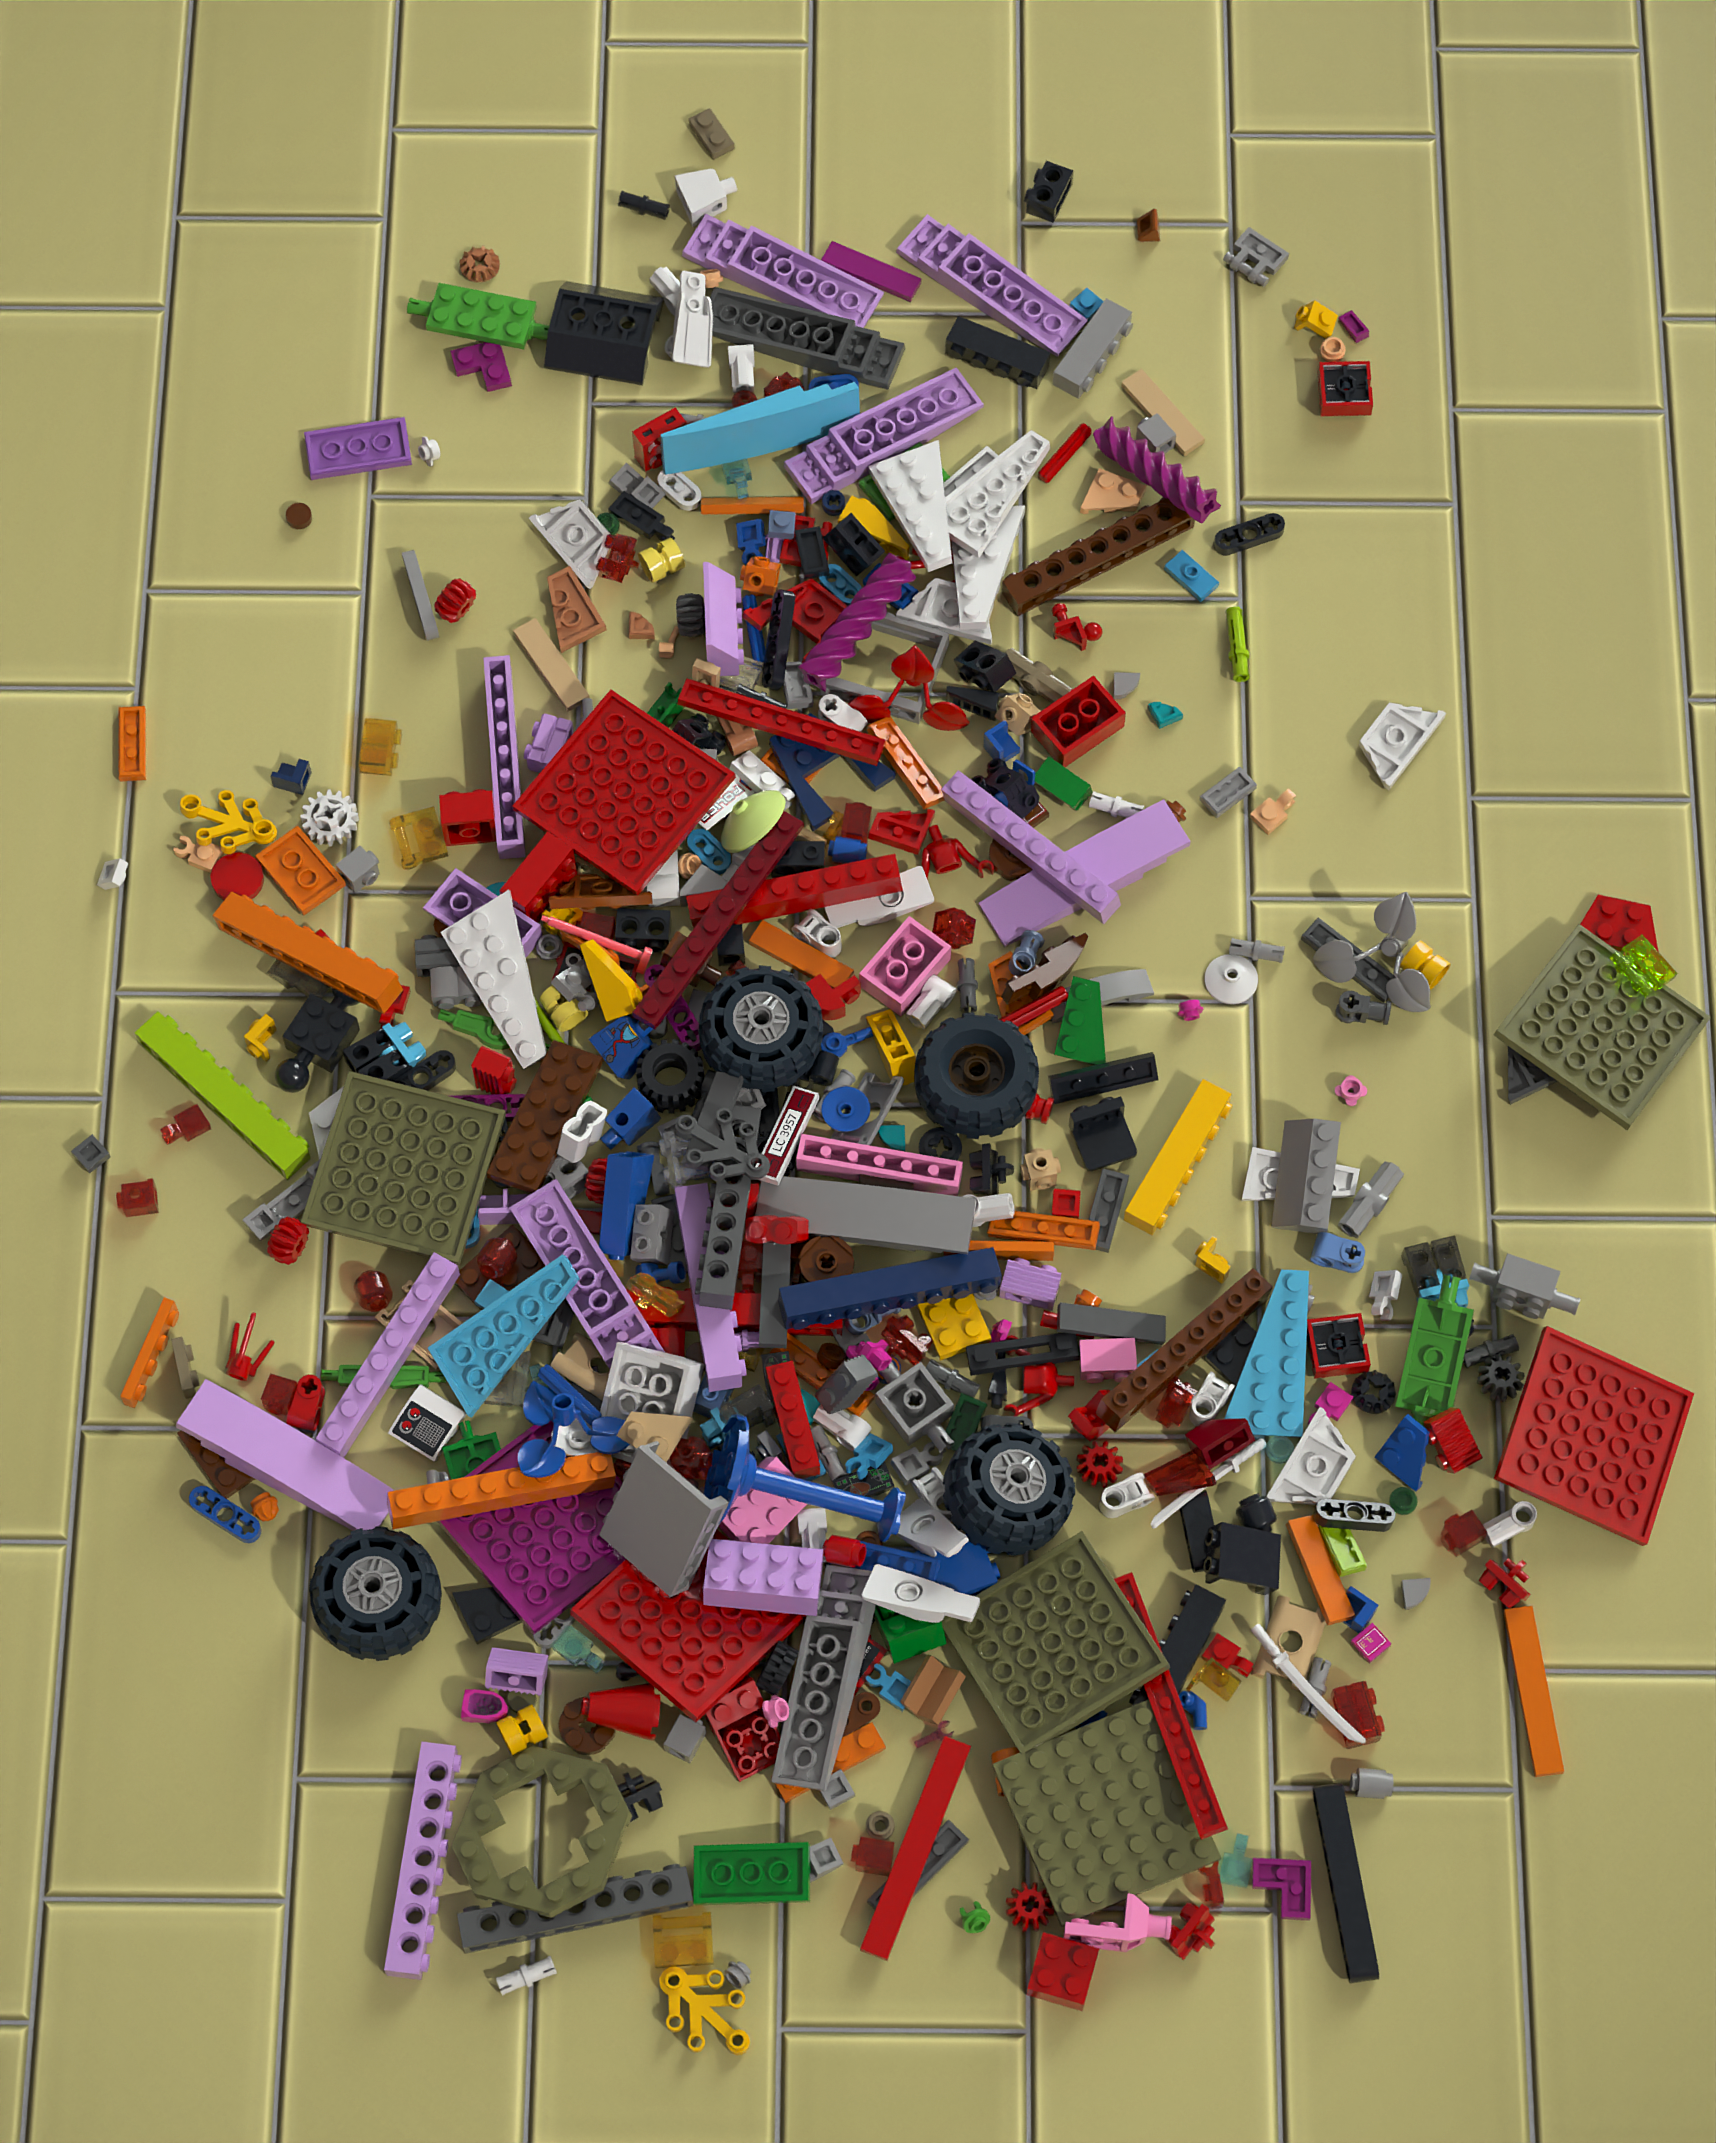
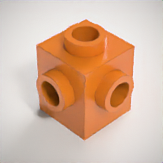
[740,556,781,596]

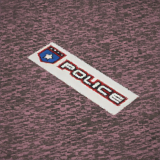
[699,774,755,830]

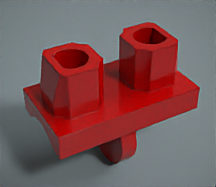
[1479,1558,1531,1608]
[1165,1903,1215,1961]

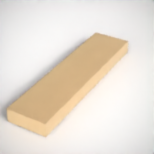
[1121,369,1205,457]
[513,618,590,712]

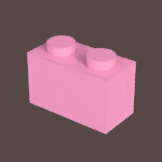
[1079,1338,1137,1383]

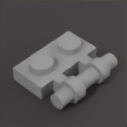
[1223,227,1289,287]
[551,958,599,1012]

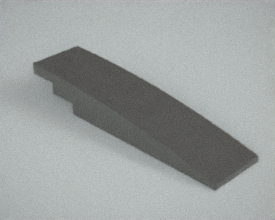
[710,287,905,390]

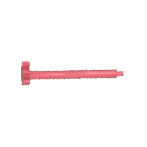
[541,915,653,974]

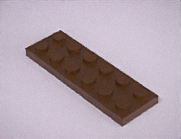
[486,1040,603,1194]

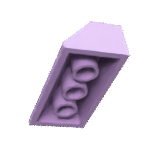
[703,562,744,676]
[423,868,542,957]

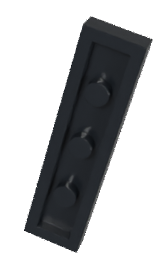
[1048,1052,1159,1104]

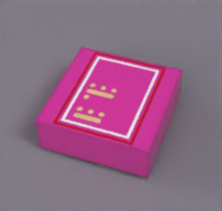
[1350,1623,1391,1664]

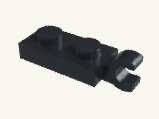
[608,491,675,542]

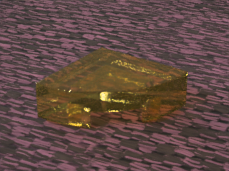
[823,810,844,845]

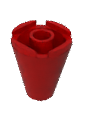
[581,1683,660,1741]

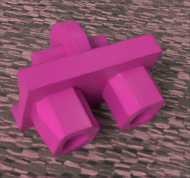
[846,1339,892,1391]

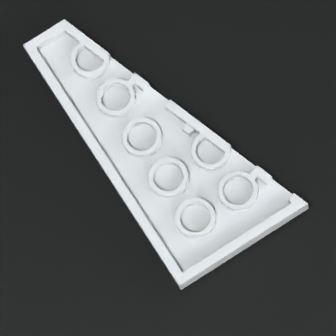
[945,430,1050,558]
[868,440,952,572]
[951,505,1025,630]
[440,890,547,1070]

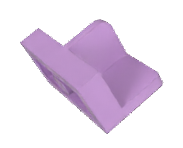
[478,1189,530,1225]

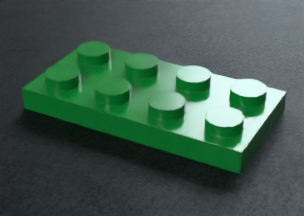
[693,1842,810,1905]

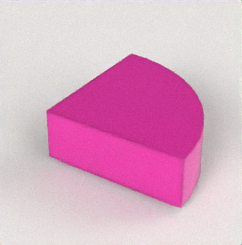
[989,1319,1012,1343]

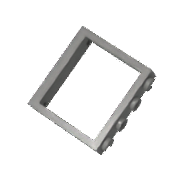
[821,604,949,724]

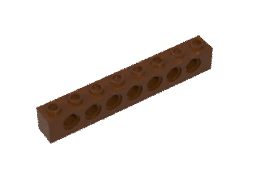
[1002,497,1195,617]
[1095,1268,1273,1432]

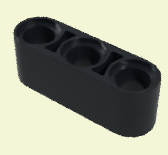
[1178,1490,1214,1573]

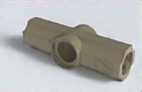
[1005,648,1073,704]

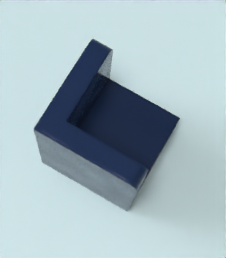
[270,759,312,795]

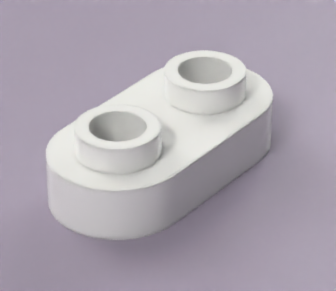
[658,470,701,511]

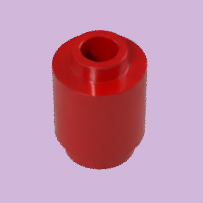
[822,1535,866,1568]

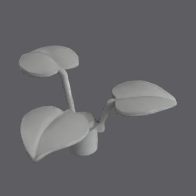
[1313,892,1431,1012]

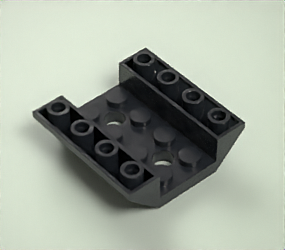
[544,281,664,385]

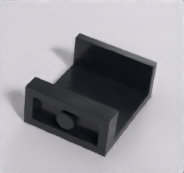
[1204,1522,1281,1595]

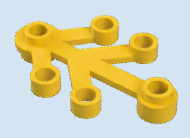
[180,790,277,854]
[659,1967,750,2055]

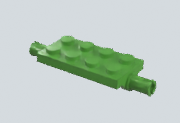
[407,283,549,350]
[1396,1274,1474,1427]

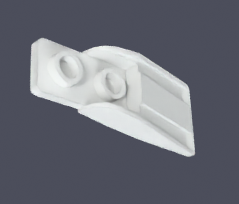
[672,271,713,368]
[825,866,935,928]
[897,1499,969,1557]
[862,1564,980,1623]

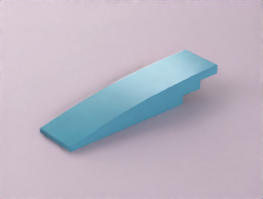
[660,382,860,475]

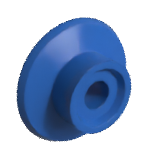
[821,1086,870,1132]

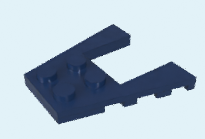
[769,713,896,831]

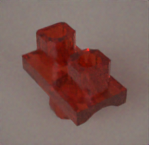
[596,534,639,583]
[881,1315,933,1366]
[1155,1376,1198,1428]

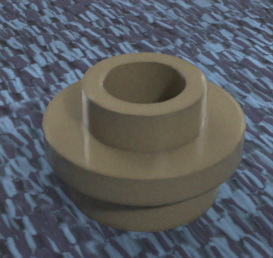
[866,1811,895,1841]

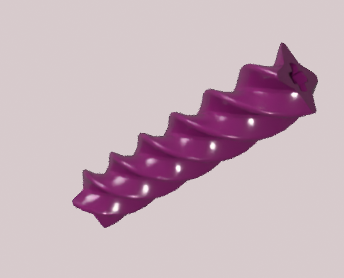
[1093,416,1221,524]
[798,553,916,692]

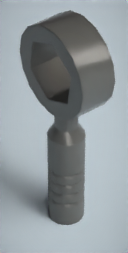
[687,1070,716,1127]

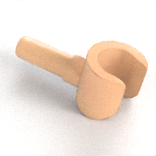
[659,626,679,658]

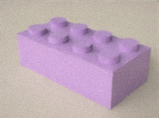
[703,1539,823,1616]

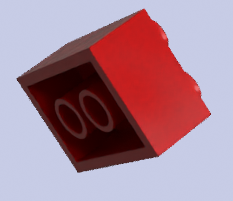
[1030,675,1126,767]
[499,831,577,923]

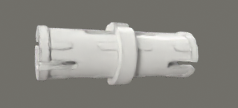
[1089,791,1144,818]
[496,1956,557,1996]

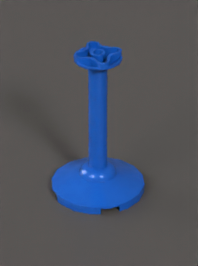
[703,1414,906,1542]

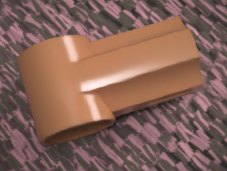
[716,717,758,756]

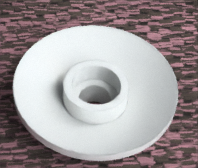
[1204,954,1258,1005]
[551,1418,598,1457]

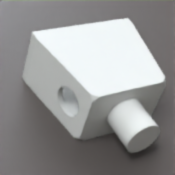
[675,169,737,227]

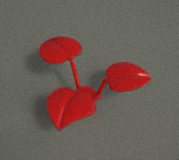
[848,645,970,731]

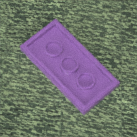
[304,417,412,480]

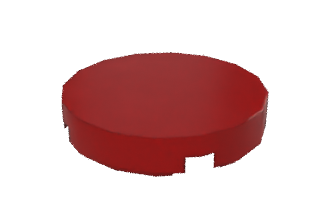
[210,852,264,900]

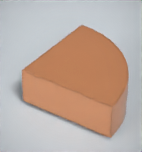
[629,612,655,639]

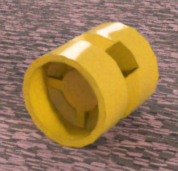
[1400,940,1451,990]
[496,1704,548,1756]

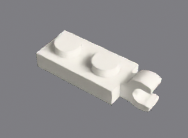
[730,750,795,810]

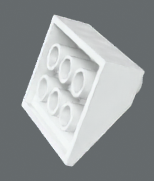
[600,1342,704,1471]

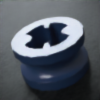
[822,490,845,516]

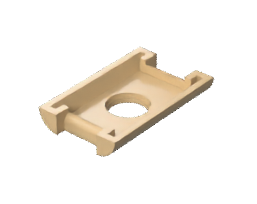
[375,1279,463,1369]
[550,1332,610,1401]
[1251,1596,1326,1693]

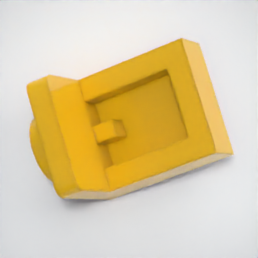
[1294,300,1338,339]
[542,908,584,937]
[244,1013,277,1062]

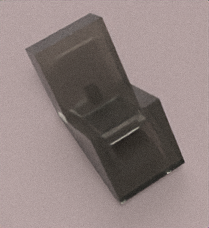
[267,959,330,999]

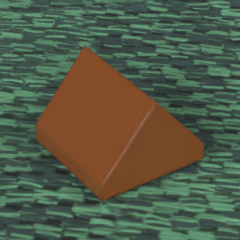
[1137,208,1160,242]

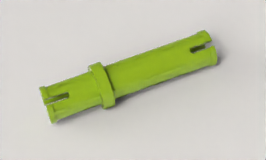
[1226,606,1250,682]

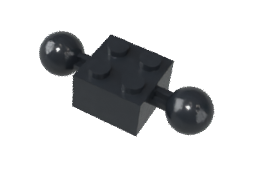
[275,988,360,1093]

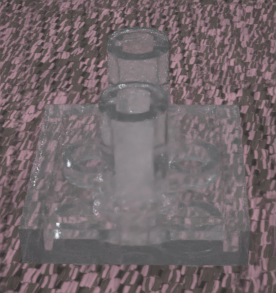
[659,1131,710,1189]

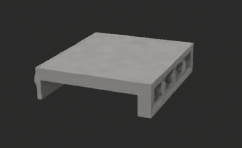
[599,1441,729,1597]

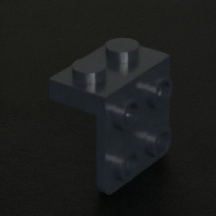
[1069,1096,1137,1171]

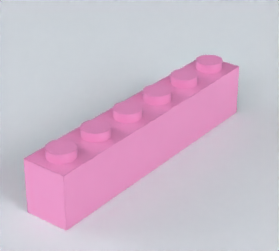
[796,1134,963,1196]

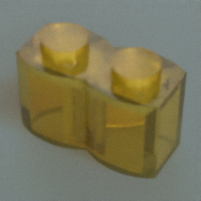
[359,718,402,776]

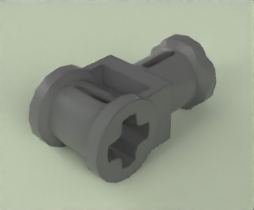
[1335,991,1391,1025]

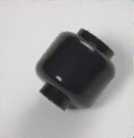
[1236,1493,1277,1532]

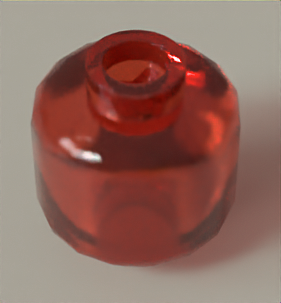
[476,1238,517,1279]
[354,1270,393,1312]

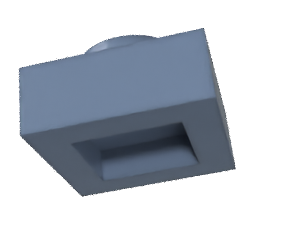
[768,510,795,540]

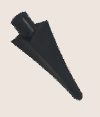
[987,1352,1007,1409]

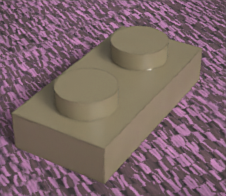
[689,108,735,160]
[171,1337,200,1399]

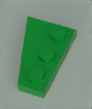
[1054,976,1106,1065]

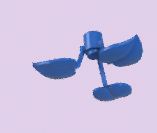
[518,1381,630,1478]

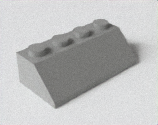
[1271,1118,1341,1234]

